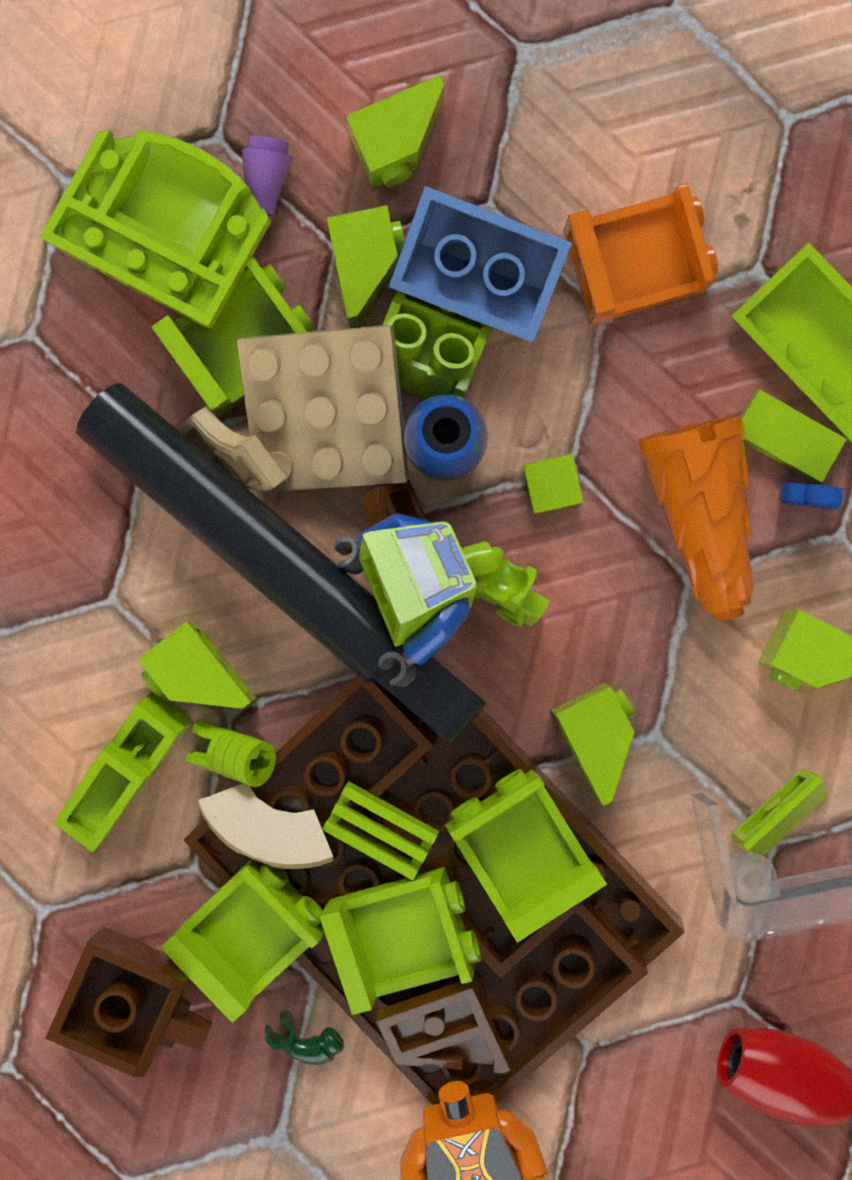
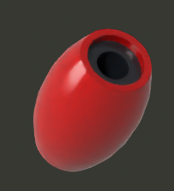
[717,1028,852,1126]

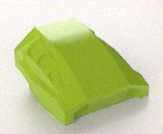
[383,290,494,399]

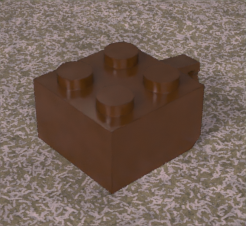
[45,926,212,1077]

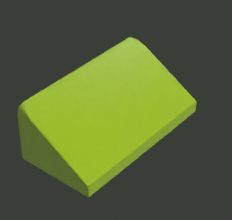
[731,769,828,862]

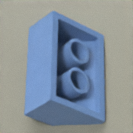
[389,186,572,343]

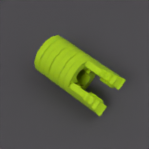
[185,719,276,787]

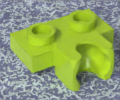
[473,546,550,627]

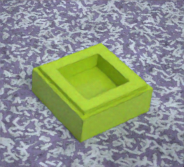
[522,454,584,515]

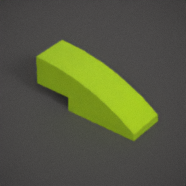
[53,692,192,853]

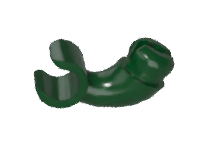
[264,1011,344,1065]

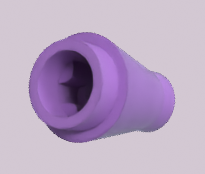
[242,136,292,216]

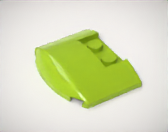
[39,130,271,329]

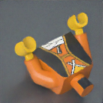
[400,1081,548,1180]

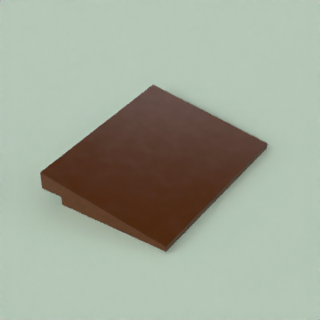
[184,656,685,1105]

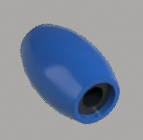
[404,394,488,481]

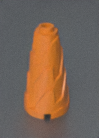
[638,416,754,621]

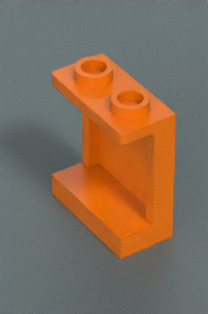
[563,183,718,325]

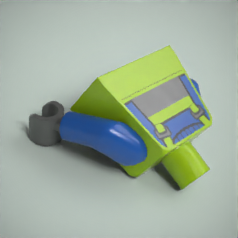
[335,514,496,687]

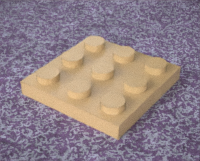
[237,325,409,493]

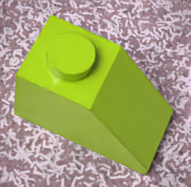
[346,75,444,188]
[327,205,405,328]
[758,609,852,691]
[138,621,257,709]
[551,683,635,806]

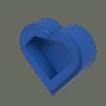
[779,482,846,510]

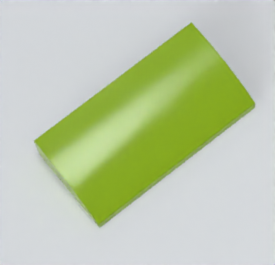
[731,242,852,443]

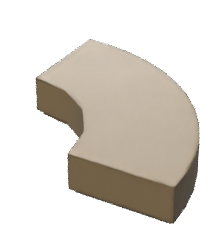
[177,406,286,491]
[198,783,333,869]

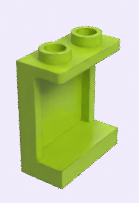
[152,256,316,418]
[445,769,607,943]
[161,859,325,1023]
[319,867,481,1015]

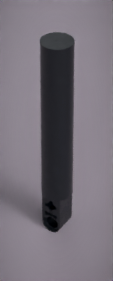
[76,383,487,744]

